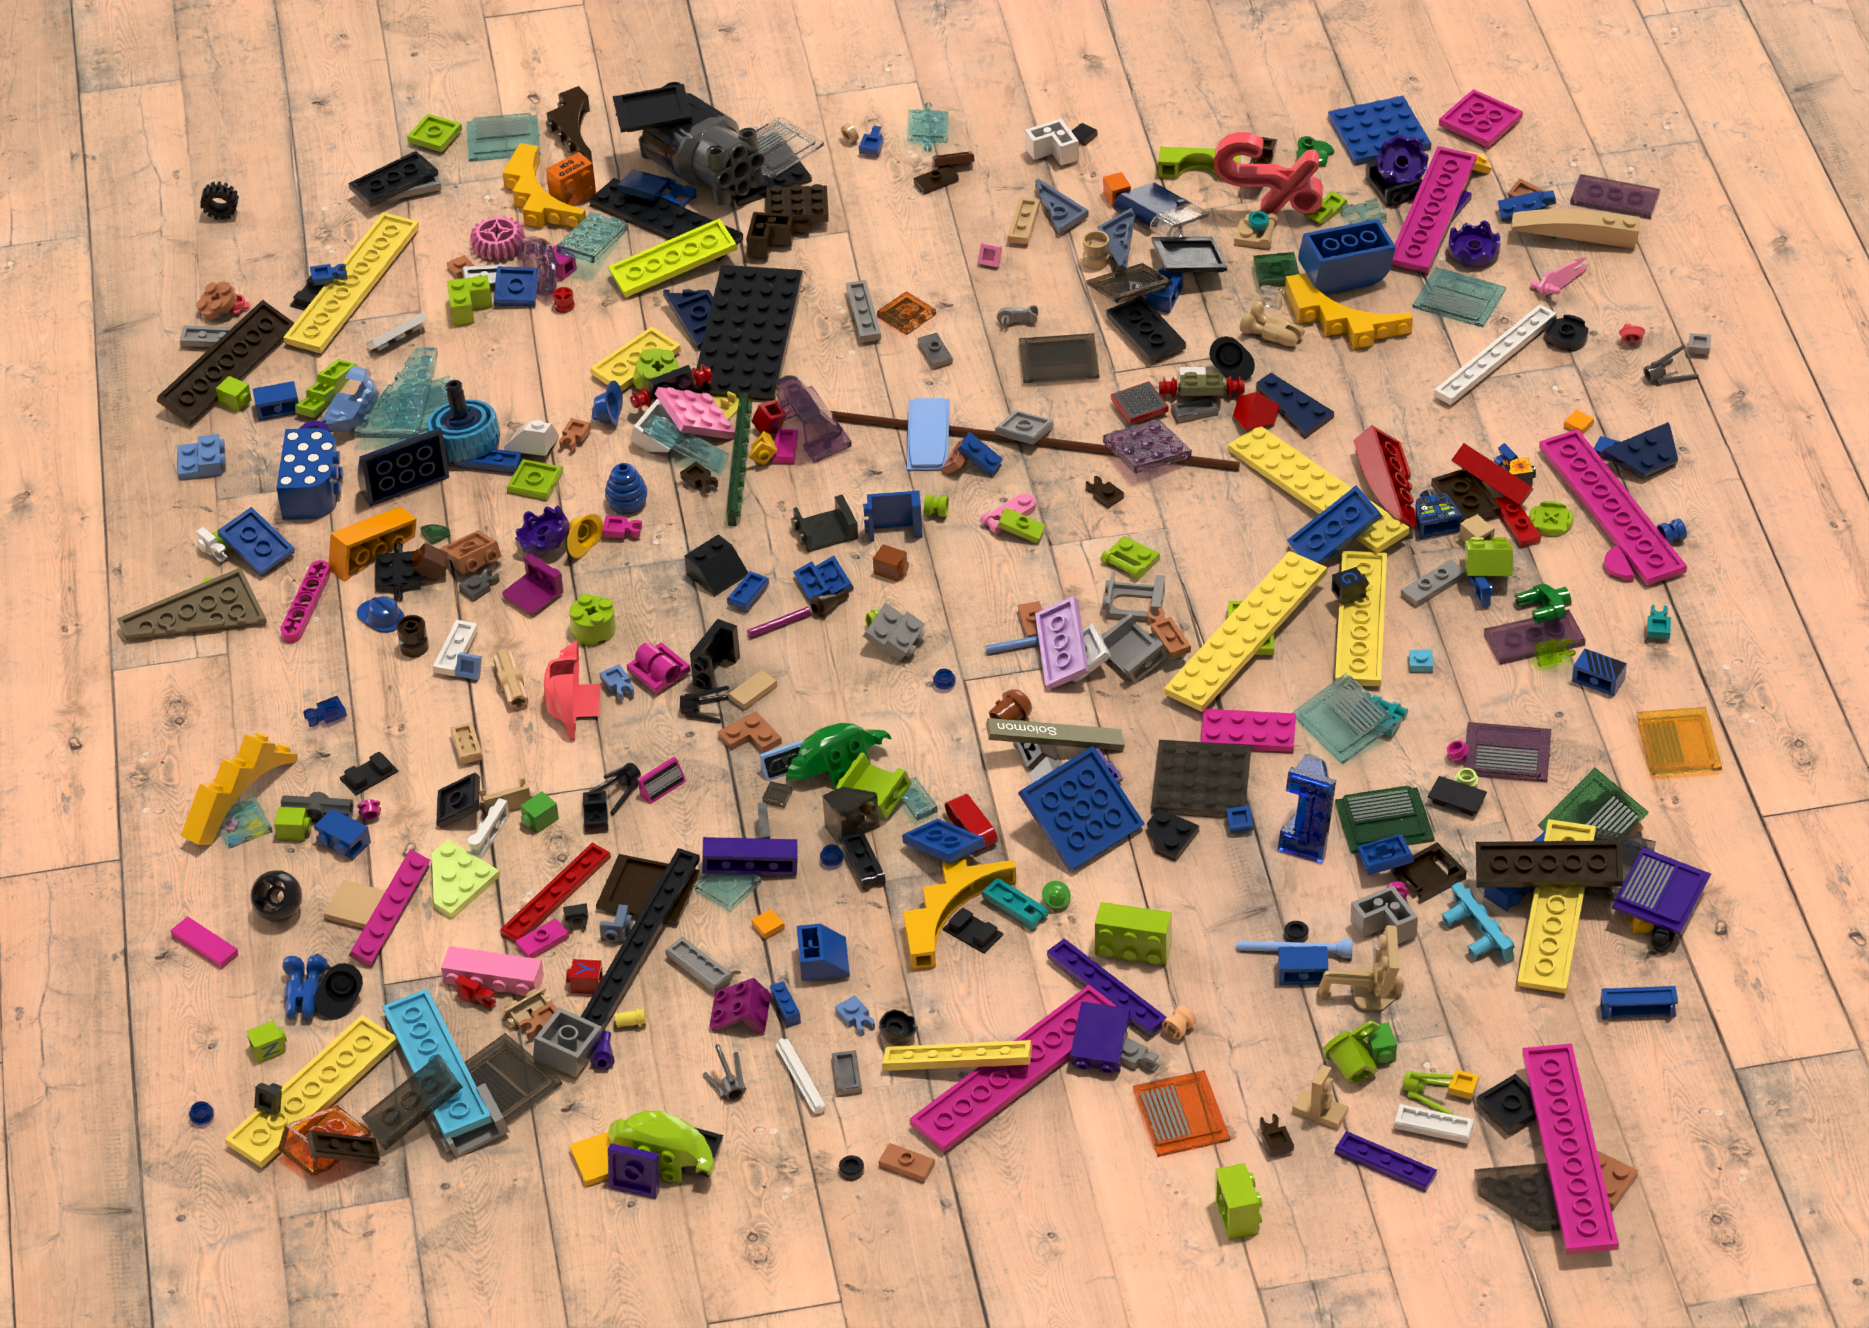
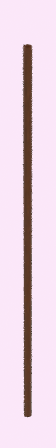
[797,407,1240,470]

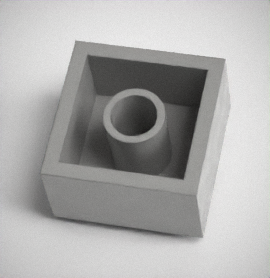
[533,1007,602,1077]

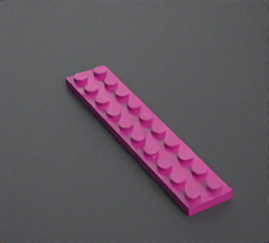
[1539,429,1687,586]
[909,985,1117,1153]
[1522,1043,1619,1254]

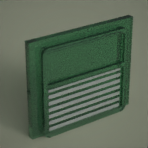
[1538,767,1649,841]
[1335,786,1435,854]

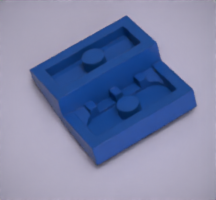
[793,556,854,601]

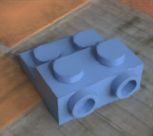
[177,434,226,480]

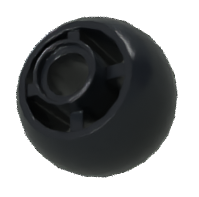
[250,870,302,922]

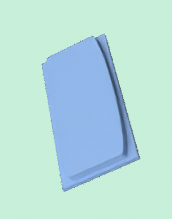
[907,398,950,471]

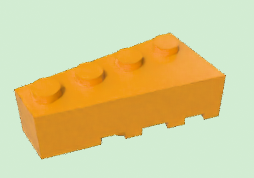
[328,506,417,582]

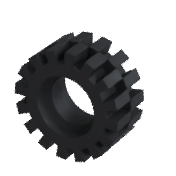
[200,181,239,220]

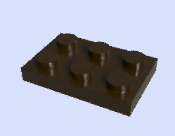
[1431,469,1501,523]

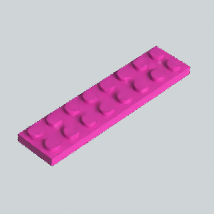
[1391,146,1477,273]

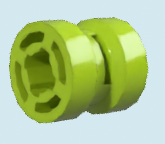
[924,494,949,517]

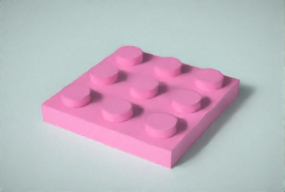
[655,387,736,440]

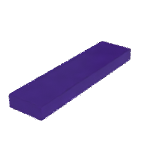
[1335,1131,1437,1193]

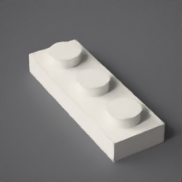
[366,312,427,351]
[433,620,478,676]

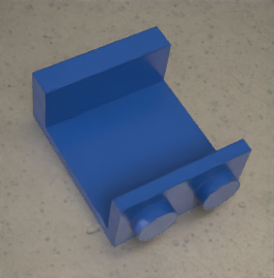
[863,491,923,541]

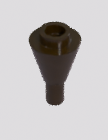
[810,590,849,617]

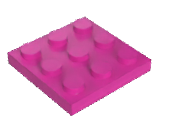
[1439,89,1523,148]

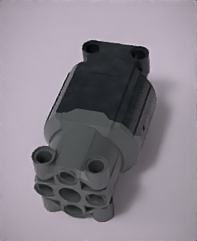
[639,82,764,206]

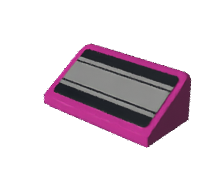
[638,757,686,804]

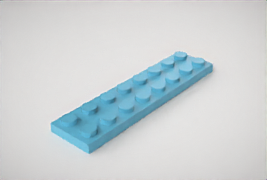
[382,989,492,1140]

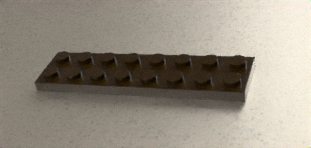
[157,300,294,426]

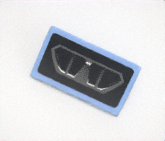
[760,740,803,781]

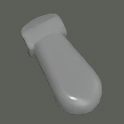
[997,305,1038,326]

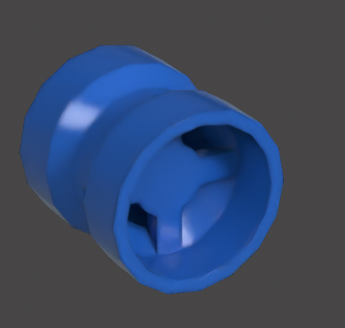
[1657,518,1687,544]

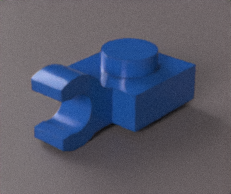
[858,125,884,156]
[1469,576,1494,608]

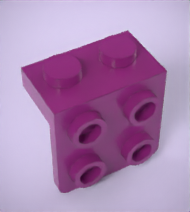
[502,553,564,615]
[709,978,771,1034]

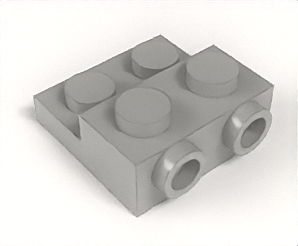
[863,602,925,662]

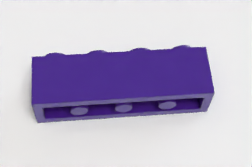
[702,837,798,876]

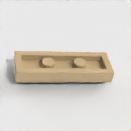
[1008,197,1040,244]

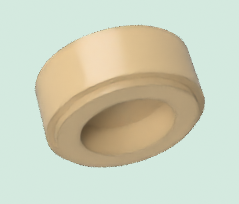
[841,123,859,144]

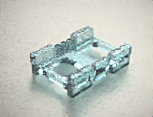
[1341,198,1387,224]

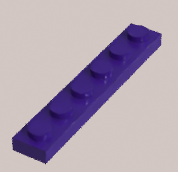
[1047,938,1167,1037]

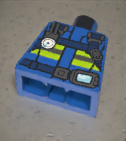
[1415,490,1462,539]

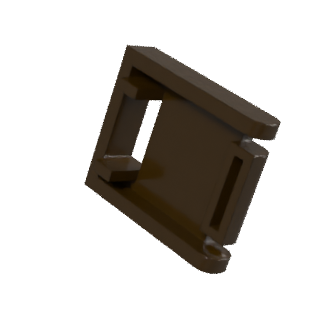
[1392,842,1467,902]

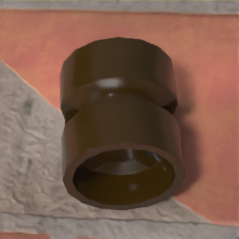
[396,615,429,658]

